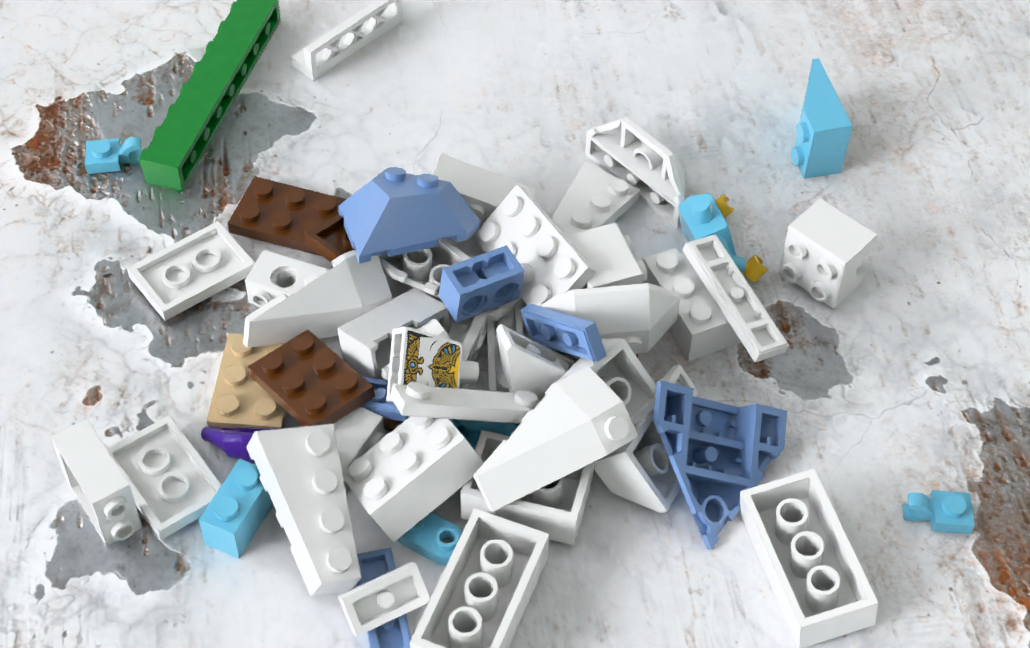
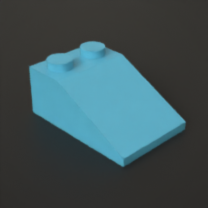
[791,58,853,179]

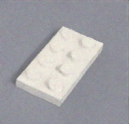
[472,185,596,305]

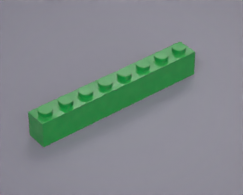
[139,0,281,191]

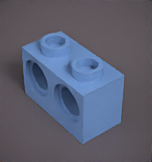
[439,245,525,323]

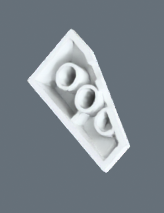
[243,249,392,348]
[510,338,656,436]
[473,365,638,511]

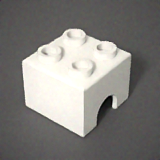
[779,198,877,309]
[566,223,647,289]

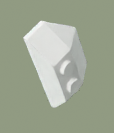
[585,117,685,229]
[535,283,680,359]
[496,324,576,401]

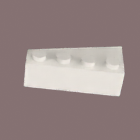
[246,424,361,596]

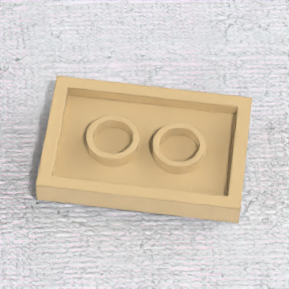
[206,333,287,428]

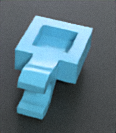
[85,137,142,174]
[902,490,975,534]

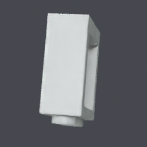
[51,419,142,546]

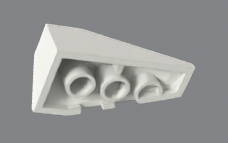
[379,238,521,322]
[594,364,699,513]

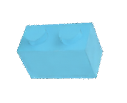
[199,459,274,558]

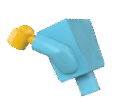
[678,193,768,282]

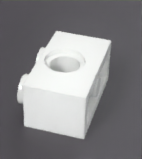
[245,250,328,308]

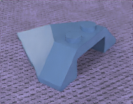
[338,167,481,263]
[653,381,787,550]

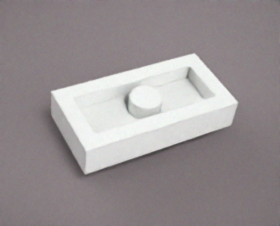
[338,562,430,636]

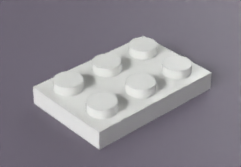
[127,221,255,321]
[107,415,222,540]

